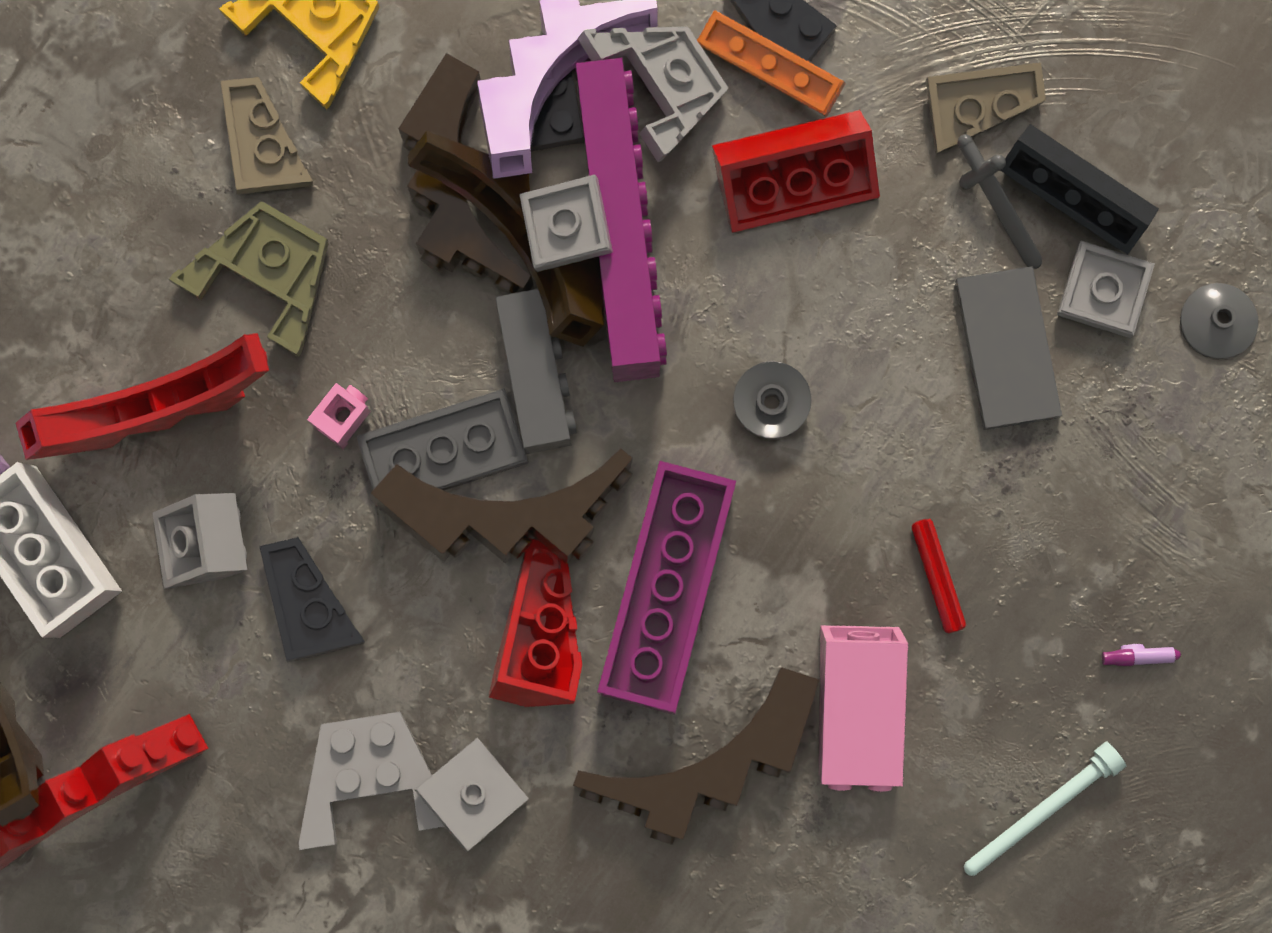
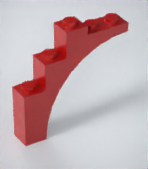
[15,333,269,460]
[0,714,208,870]

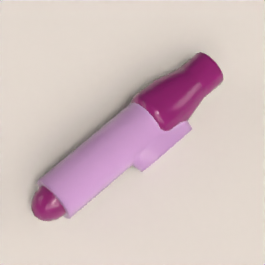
[1102,644,1181,666]

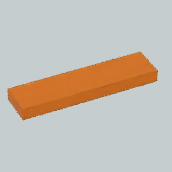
[697,10,846,117]

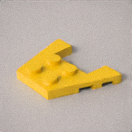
[219,0,380,110]

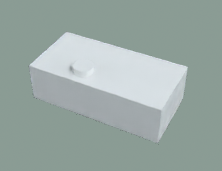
[0,462,122,638]

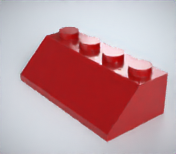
[712,110,880,233]

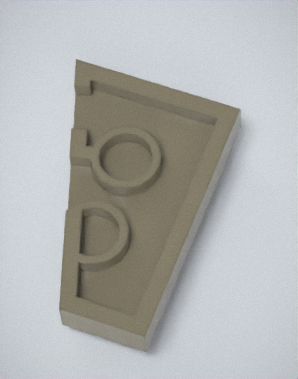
[926,62,1046,155]
[220,77,313,195]

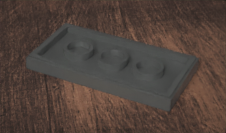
[955,266,1062,430]
[356,388,529,511]

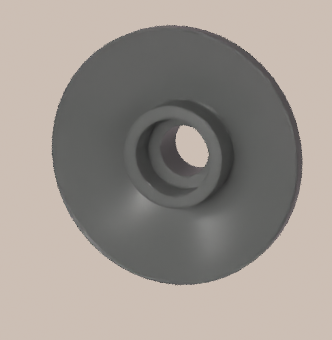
[1180,283,1258,359]
[733,361,812,439]

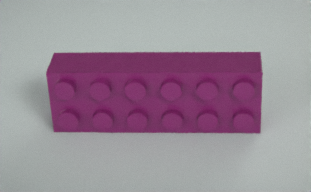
[597,460,736,715]

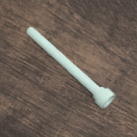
[964,741,1127,876]

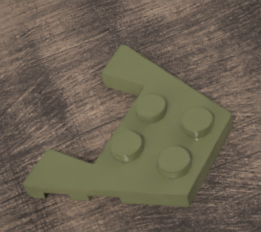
[169,201,329,357]

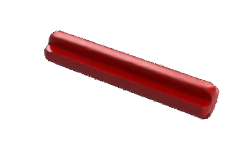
[912,519,966,633]

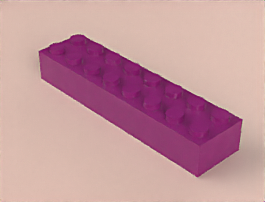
[576,58,667,382]

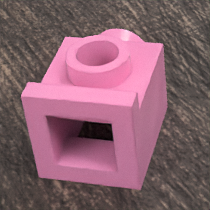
[307,383,371,449]

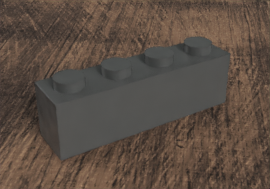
[496,289,577,454]

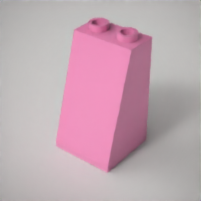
[819,625,908,792]

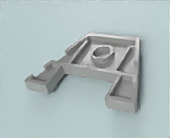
[577,27,729,162]
[299,712,445,850]

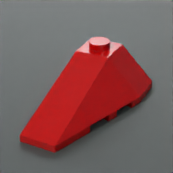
[488,538,582,707]

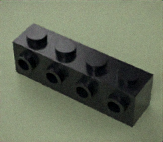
[1000,124,1159,255]

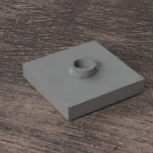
[520,174,613,272]
[1057,241,1155,338]
[415,737,529,852]

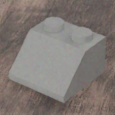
[153,493,247,589]

